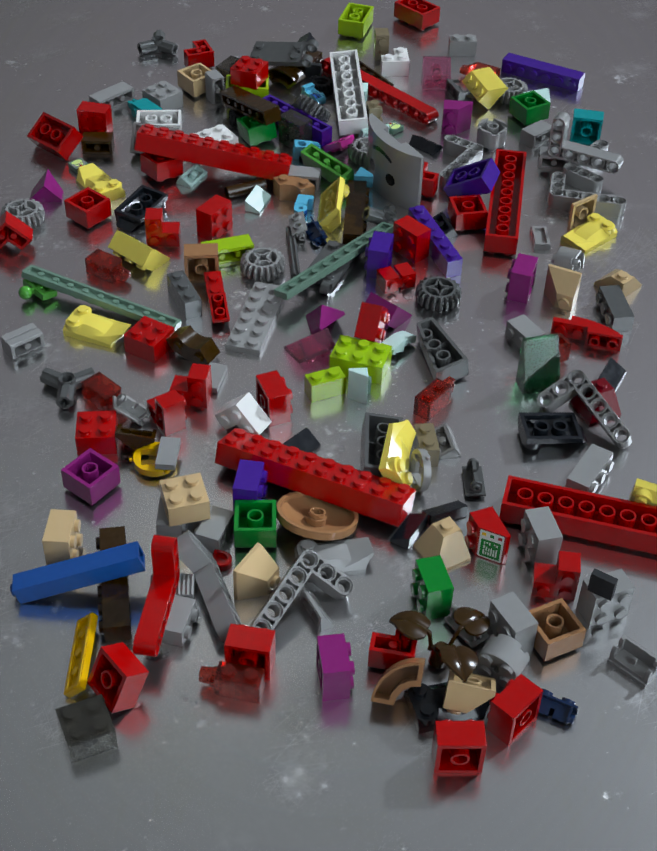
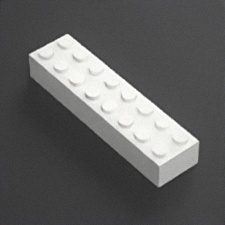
[329,49,368,136]

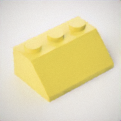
[462,67,508,110]
[108,230,170,271]

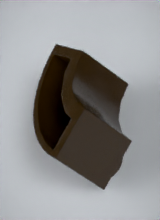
[268,66,306,89]
[166,325,220,365]

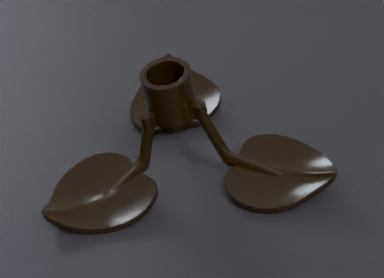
[389,607,490,682]

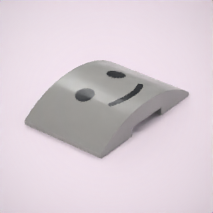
[366,113,424,210]

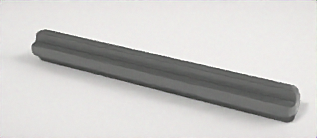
[286,226,300,278]

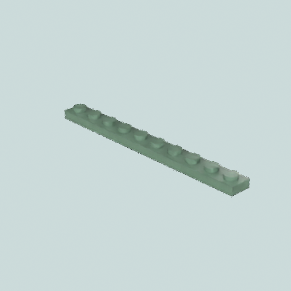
[274,222,393,300]
[21,264,182,332]

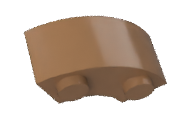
[273,174,315,202]
[371,658,426,706]

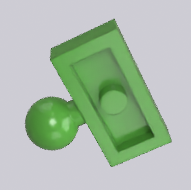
[18,279,57,301]

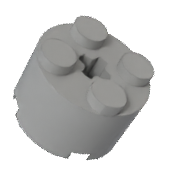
[476,118,507,151]
[551,246,585,272]
[477,634,530,688]

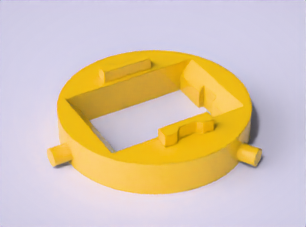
[129,442,171,477]

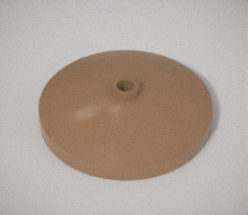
[276,491,359,540]

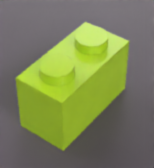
[304,366,346,403]

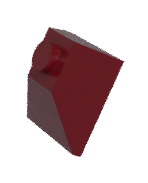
[569,378,621,427]

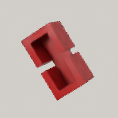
[376,262,416,294]

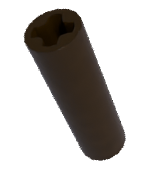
[224,178,267,199]

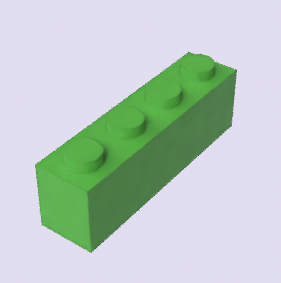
[300,143,354,185]

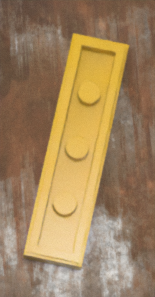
[64,612,98,698]

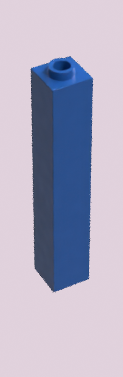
[10,541,146,604]

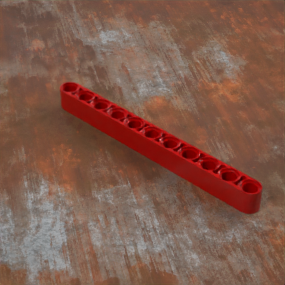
[320,57,439,125]

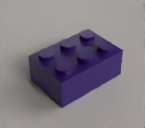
[443,158,500,197]

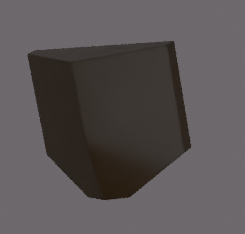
[115,424,157,450]

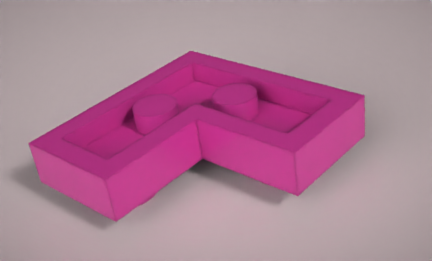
[323,134,355,153]

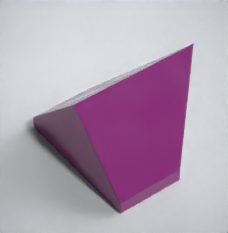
[30,169,64,202]
[306,305,345,335]

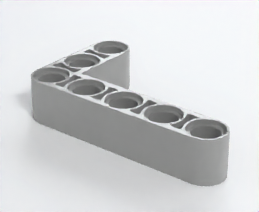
[548,112,624,174]
[439,135,484,190]
[563,139,609,194]
[547,172,627,217]
[537,369,632,449]
[177,530,242,644]
[250,550,354,630]

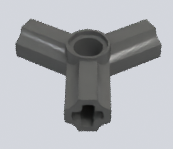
[137,30,178,56]
[362,205,397,225]
[40,367,97,409]

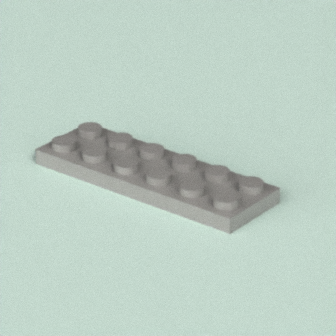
[225,282,284,356]

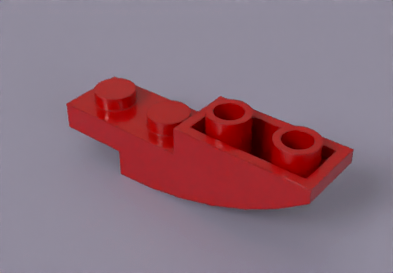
[204,271,230,323]
[550,316,623,352]

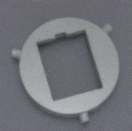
[410,448,431,495]

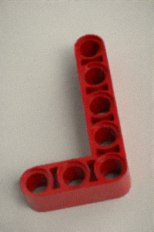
[133,535,180,657]

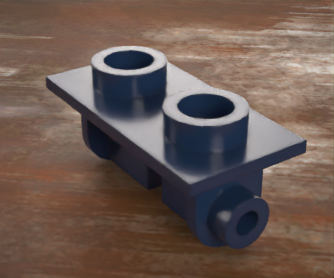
[305,216,328,246]
[538,689,578,725]

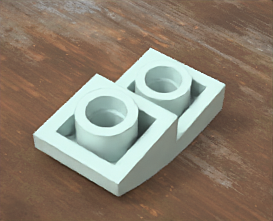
[382,330,417,355]

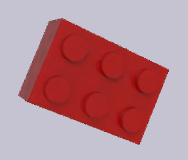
[394,0,440,30]
[27,112,83,161]

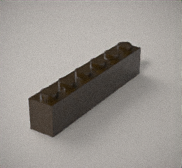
[220,85,281,126]
[342,180,370,244]
[96,526,132,642]

